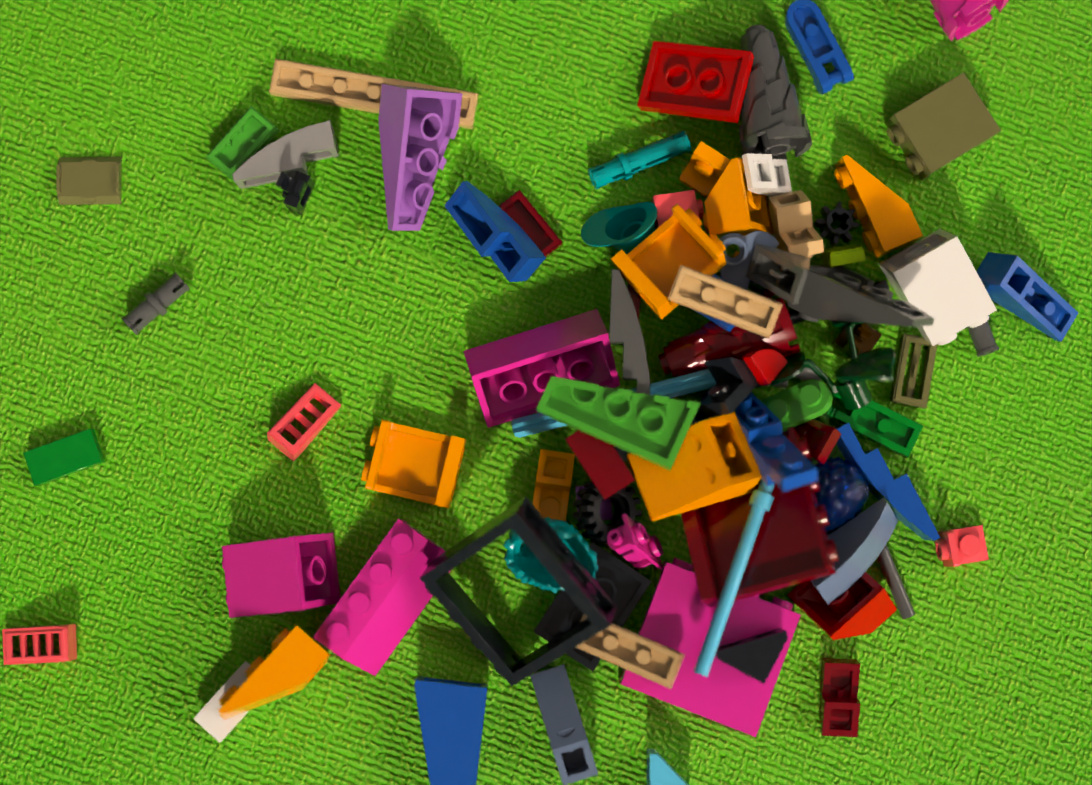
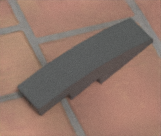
[609,270,651,395]

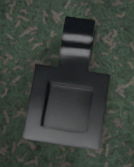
[275,171,315,215]

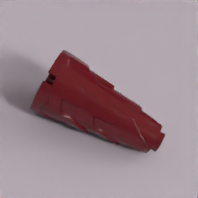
[658,289,801,378]

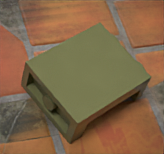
[886,72,1001,180]

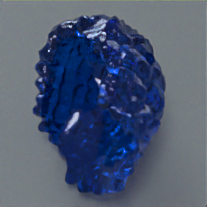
[814,457,869,536]

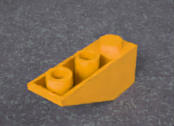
[835,155,923,258]

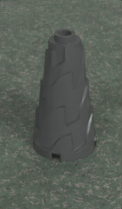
[739,25,812,160]

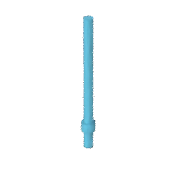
[693,479,775,677]

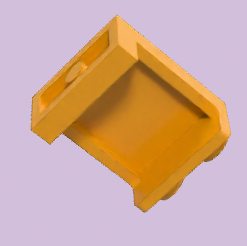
[611,204,726,320]
[361,419,467,508]

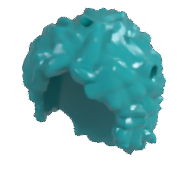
[504,517,599,593]

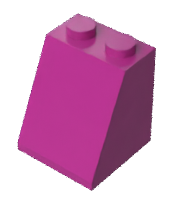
[222,532,341,618]

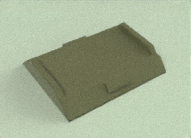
[56,156,122,205]

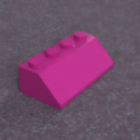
[463,309,620,428]
[313,519,451,676]

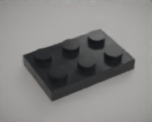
[533,542,652,671]

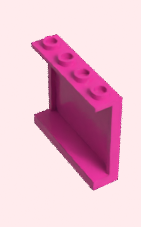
[618,558,801,737]

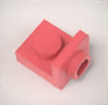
[935,525,989,567]

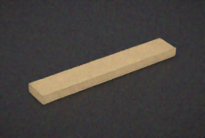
[269,59,479,130]

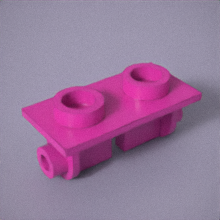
[607,514,664,570]

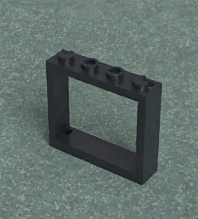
[420,497,618,686]

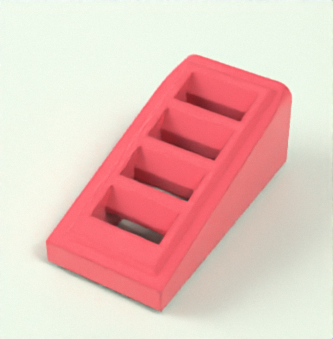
[267,383,341,462]
[2,624,77,665]

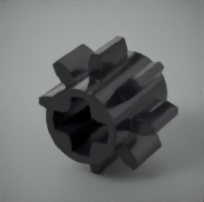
[813,202,859,247]

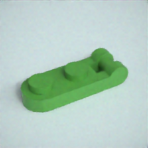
[761,379,833,433]

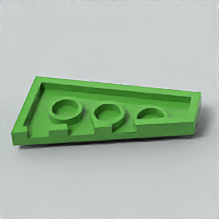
[536,376,700,471]

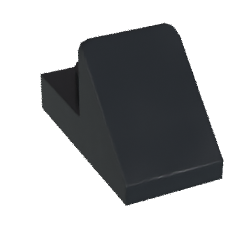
[699,357,758,417]

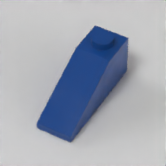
[976,252,1078,342]

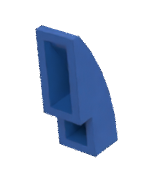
[444,181,546,282]

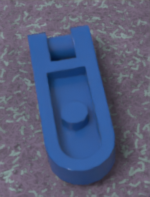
[784,0,854,95]

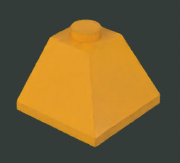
[703,157,773,239]

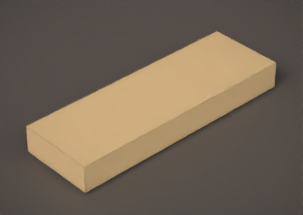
[667,265,783,338]
[576,614,686,689]

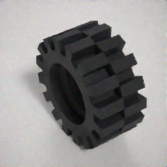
[572,482,642,543]

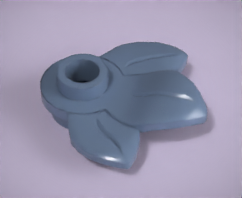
[720,231,779,290]

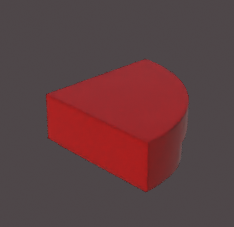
[743,349,788,386]

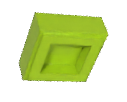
[821,244,866,267]

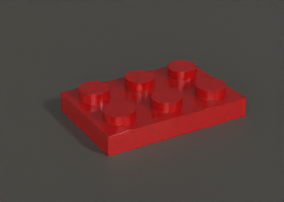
[637,41,754,123]

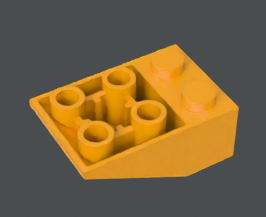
[626,412,762,521]
[218,625,330,720]

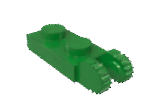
[823,392,923,458]

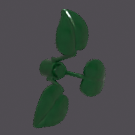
[751,320,896,410]

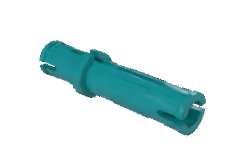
[588,130,691,190]

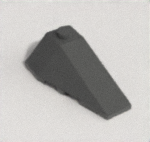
[787,265,935,327]

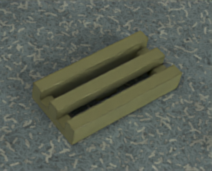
[889,333,938,409]

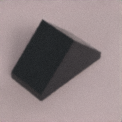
[715,628,788,684]

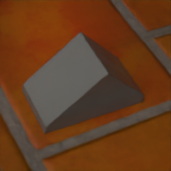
[746,244,810,304]

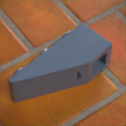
[530,664,598,785]

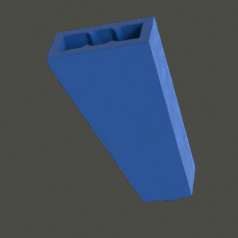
[414,676,488,785]

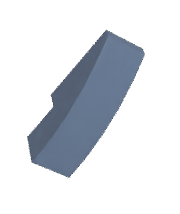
[810,498,898,605]

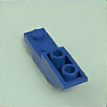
[733,392,818,492]

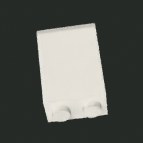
[878,229,997,346]

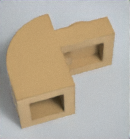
[768,190,824,258]

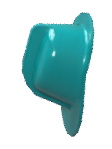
[581,202,658,254]

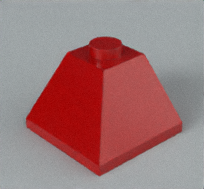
[787,572,897,640]

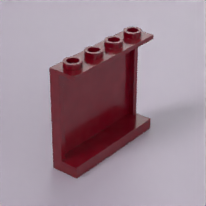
[681,427,839,608]

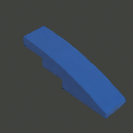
[836,423,940,541]

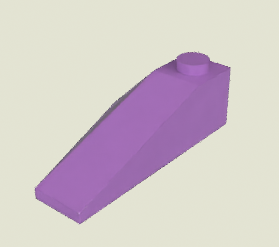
[378,84,462,231]

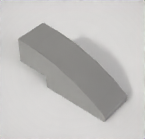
[232,120,339,189]

